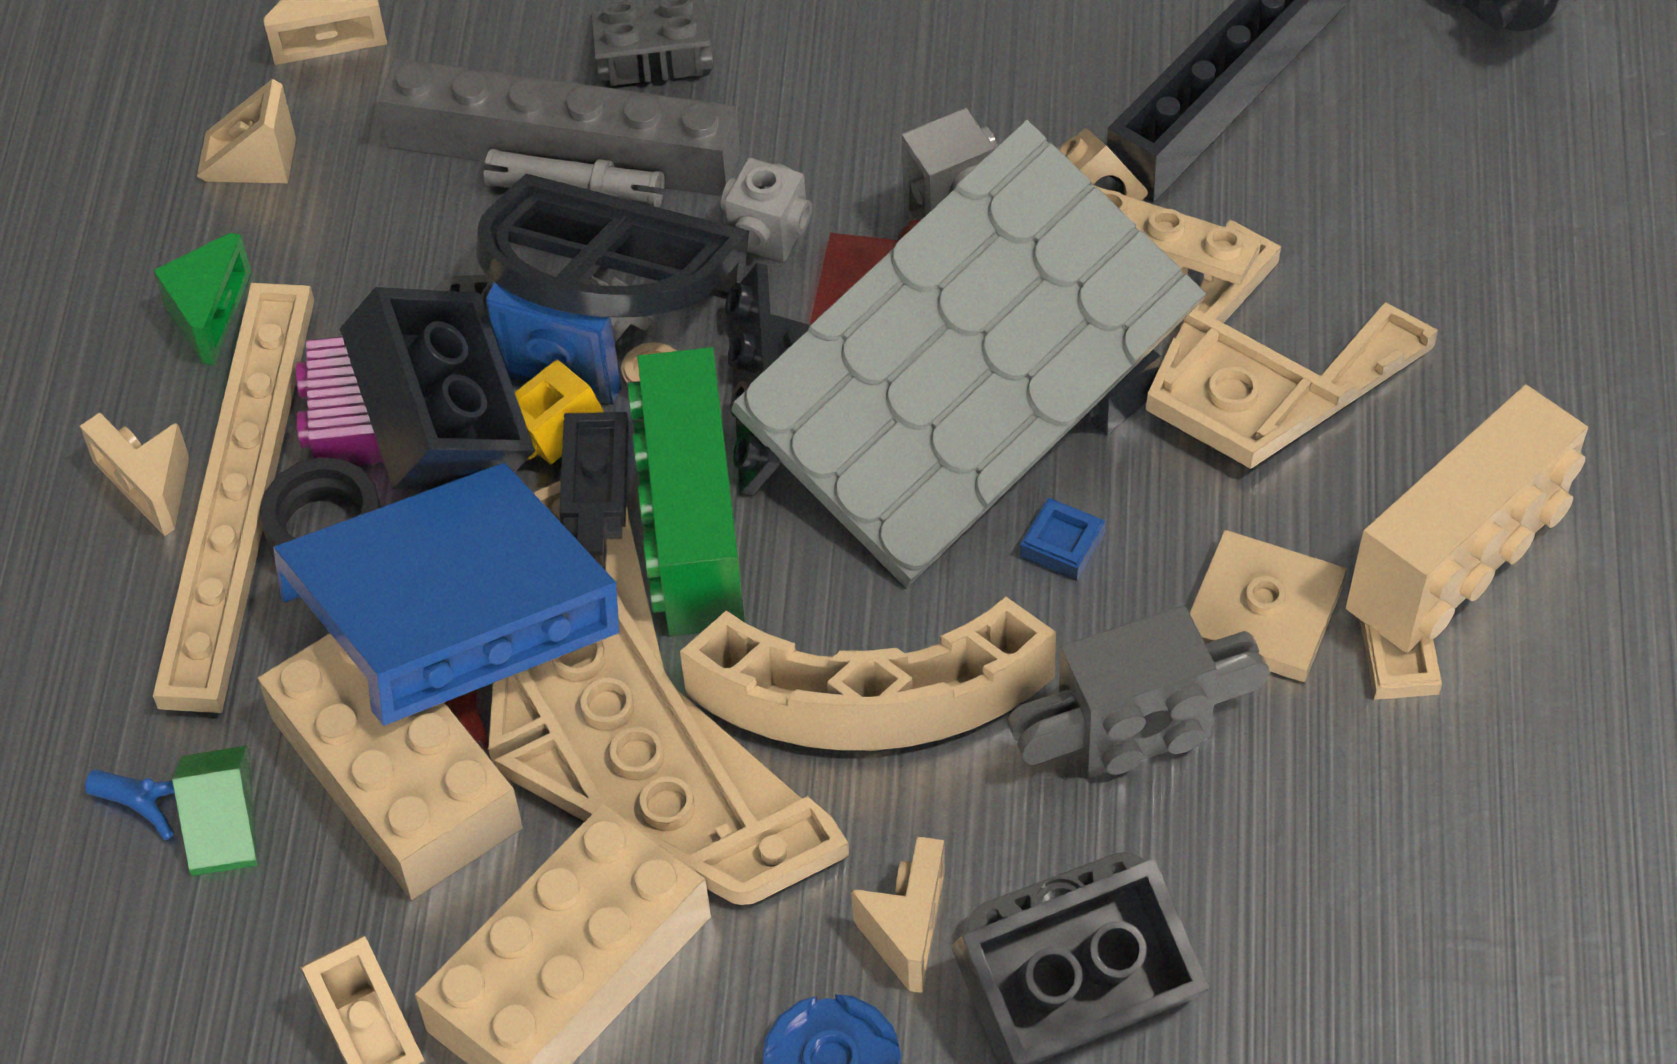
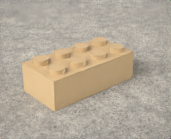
[1345,384,1588,654]
[257,633,523,901]
[415,803,711,1064]

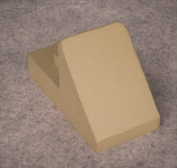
[80,412,189,536]
[851,836,945,993]
[300,935,424,1064]

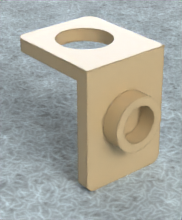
[1059,128,1148,201]

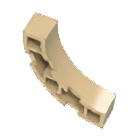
[680,596,1056,751]

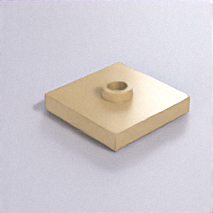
[1190,530,1347,683]

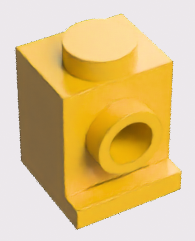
[515,359,604,465]

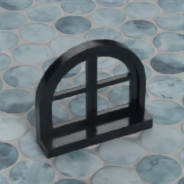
[476,173,749,318]

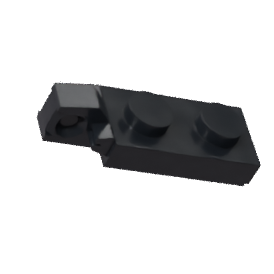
[559,412,629,571]

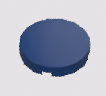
[763,994,902,1064]

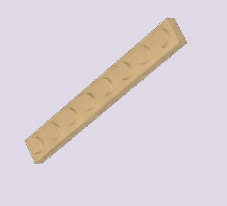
[153,283,314,713]

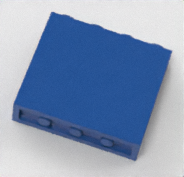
[273,462,619,726]

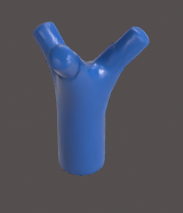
[85,769,175,840]

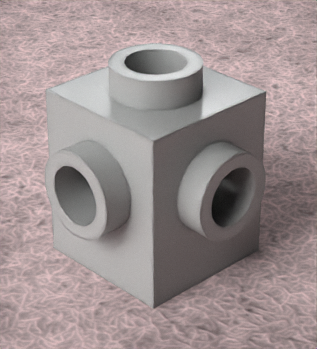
[720,157,812,263]

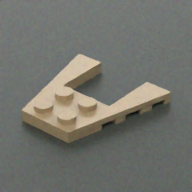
[1145,219,1438,469]

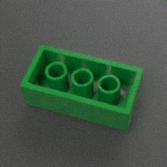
[628,347,745,637]

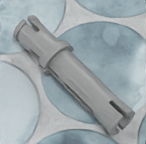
[484,148,665,207]

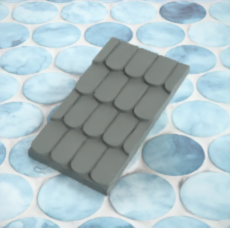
[731,119,1206,589]

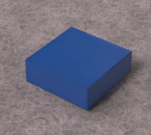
[1020,497,1106,580]

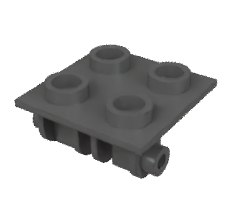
[591,0,713,86]

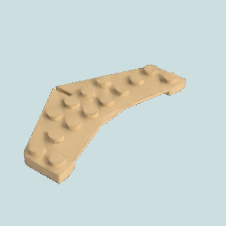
[488,480,849,905]

